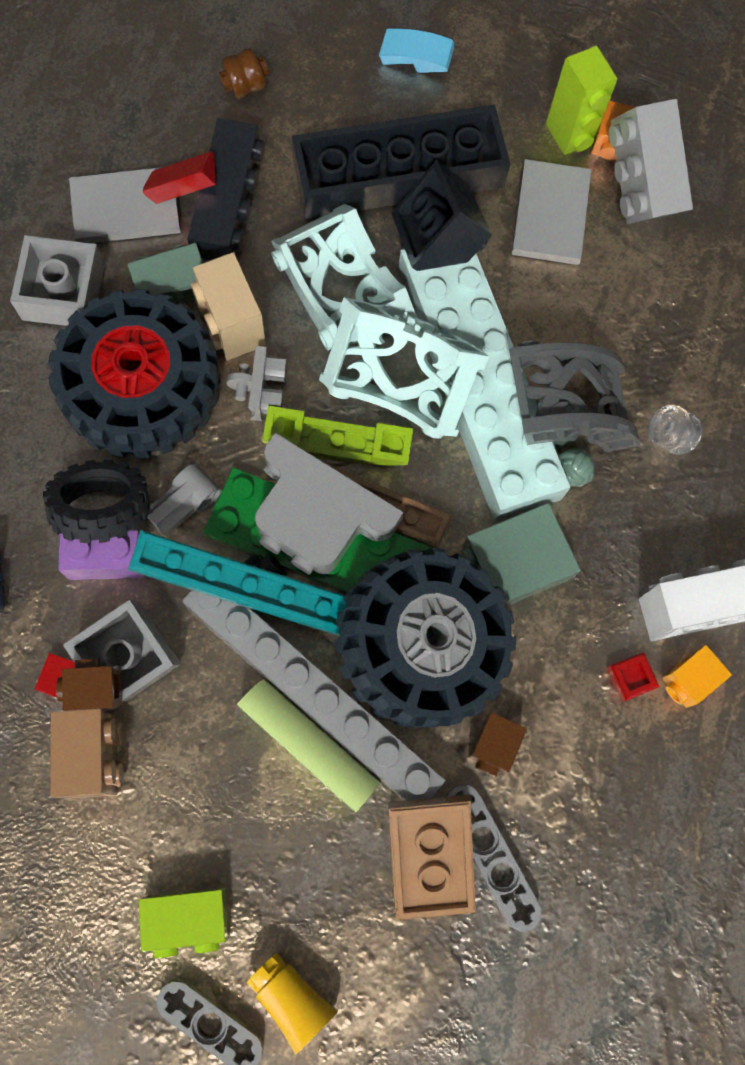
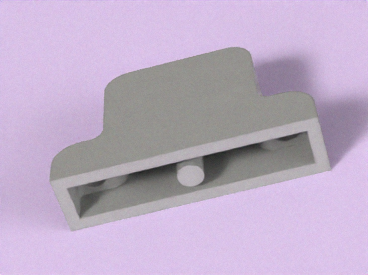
[255,433,404,575]

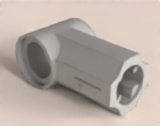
[147,463,222,537]

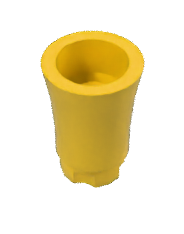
[247,953,339,1055]

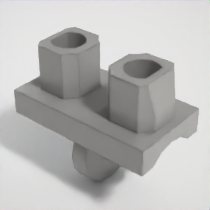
[226,346,287,421]

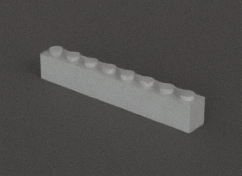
[182,590,446,801]

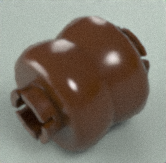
[218,48,270,99]

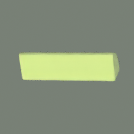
[237,679,381,813]

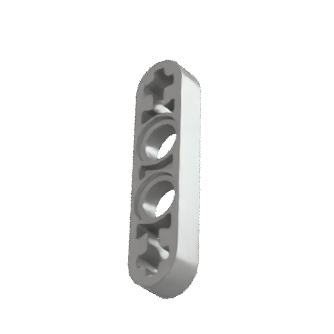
[446,785,541,932]

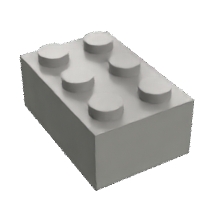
[609,99,693,225]

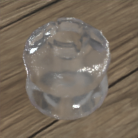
[648,405,703,455]

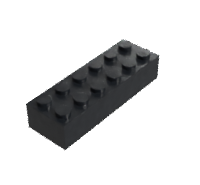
[292,104,510,219]

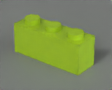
[546,45,617,155]

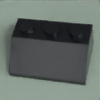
[391,160,492,271]

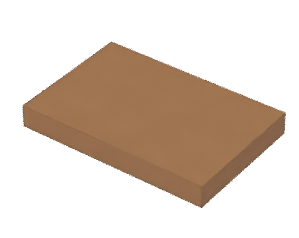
[387,795,476,920]

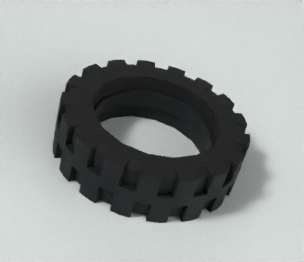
[43,460,150,543]

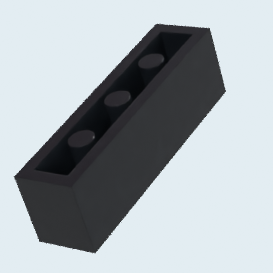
[187,118,265,260]

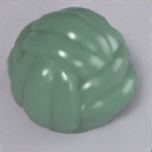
[558,448,595,487]

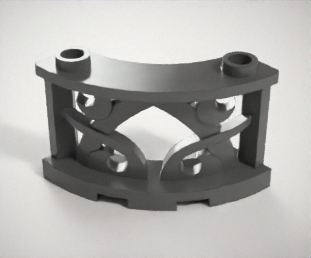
[509,340,641,452]

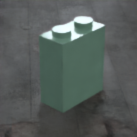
[461,503,581,607]

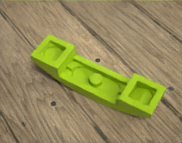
[262,405,413,466]

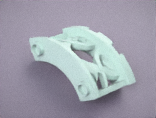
[271,204,417,351]
[319,297,489,439]

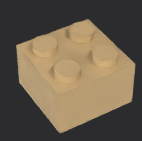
[190,252,266,361]

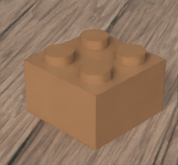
[50,709,124,799]

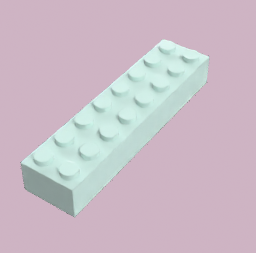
[398,249,570,522]

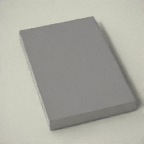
[511,159,591,265]
[69,167,181,243]

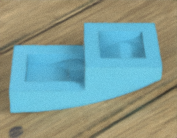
[379,28,455,73]

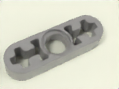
[156,979,263,1065]

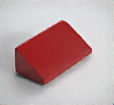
[143,151,215,204]

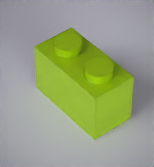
[138,888,229,958]

